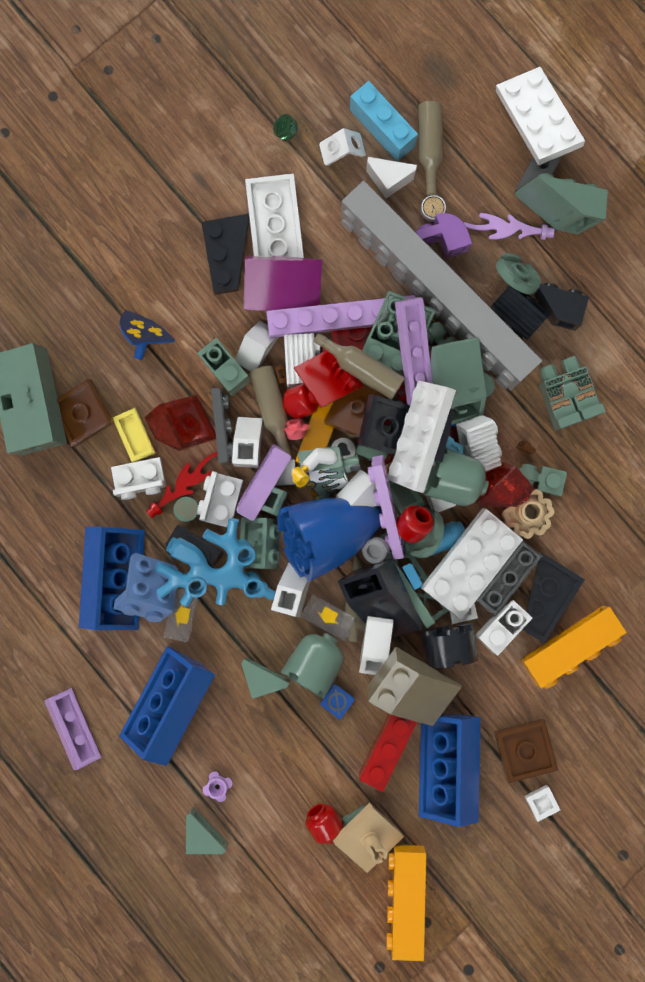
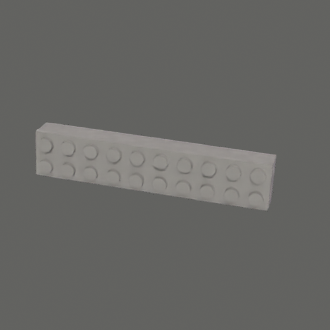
[341,181,542,391]

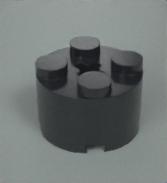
[422,623,478,668]

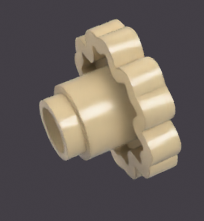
[501,487,554,539]

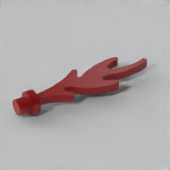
[146,452,218,519]

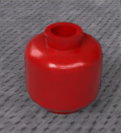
[282,383,319,419]
[396,505,434,543]
[305,803,343,844]

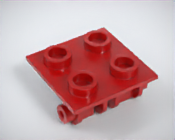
[294,348,363,408]

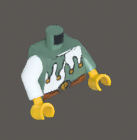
[292,446,361,499]

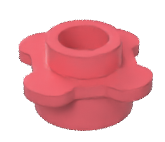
[284,419,309,440]

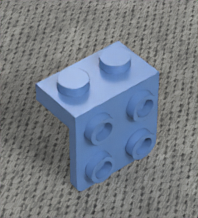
[114,553,178,622]

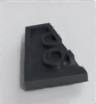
[201,214,250,295]
[522,552,585,644]

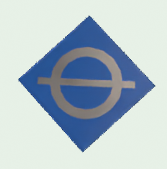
[320,683,355,720]

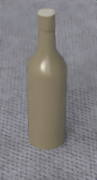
[418,101,443,196]
[313,333,405,400]
[249,366,292,457]

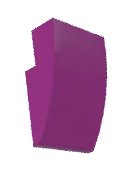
[244,256,322,311]

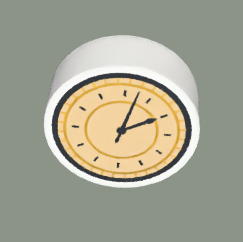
[421,196,446,222]

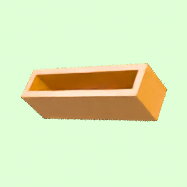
[520,606,627,689]
[386,845,426,961]

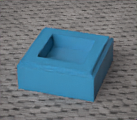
[401,563,423,590]

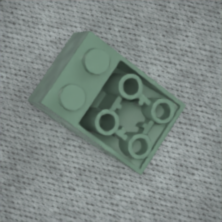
[515,173,608,235]
[362,291,435,385]
[430,337,486,425]

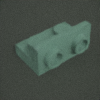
[240,517,281,569]

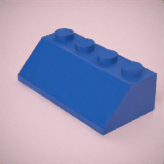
[79,527,145,630]
[119,646,215,766]
[419,713,481,827]

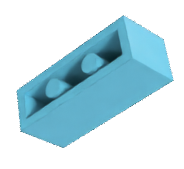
[350,81,418,162]

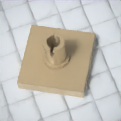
[333,803,404,873]

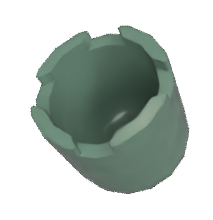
[424,448,489,506]
[280,633,344,699]

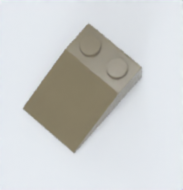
[368,647,462,726]

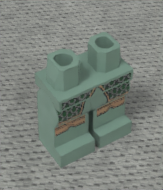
[538,356,606,431]

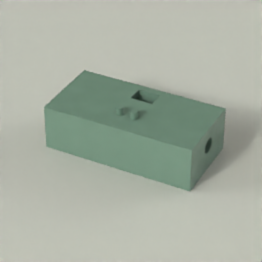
[0,343,67,456]

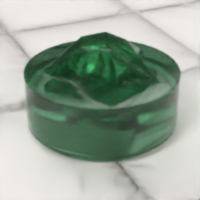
[273,114,298,141]

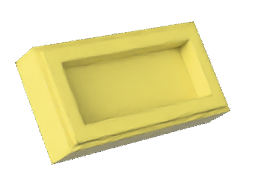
[113,408,156,463]

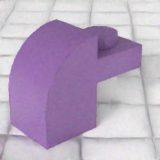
[415,213,472,259]

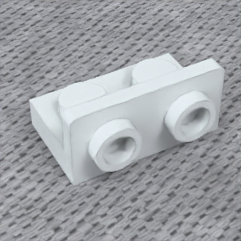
[111,457,167,500]
[197,471,243,527]

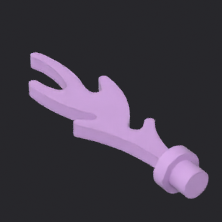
[464,213,555,240]

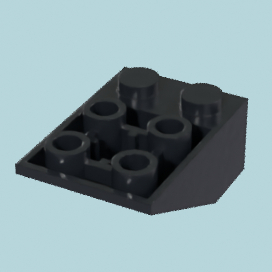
[338,558,423,638]

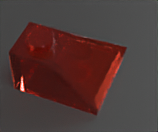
[144,395,216,451]
[474,462,535,507]

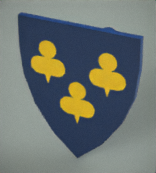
[119,310,175,360]

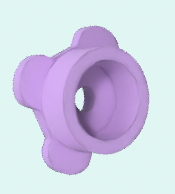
[203,771,232,802]

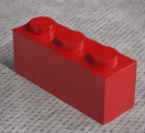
[358,713,417,792]

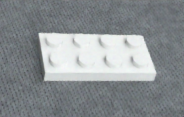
[496,67,585,165]
[245,174,304,258]
[388,380,456,493]
[421,508,523,619]

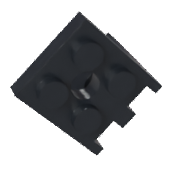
[357,394,454,463]

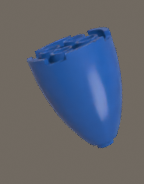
[277,498,382,582]

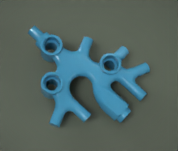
[155,518,276,607]

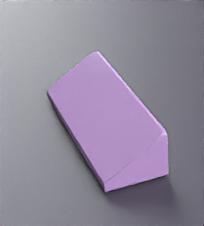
[236,444,291,521]
[44,688,101,770]

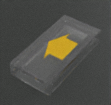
[163,588,199,642]
[301,594,357,641]

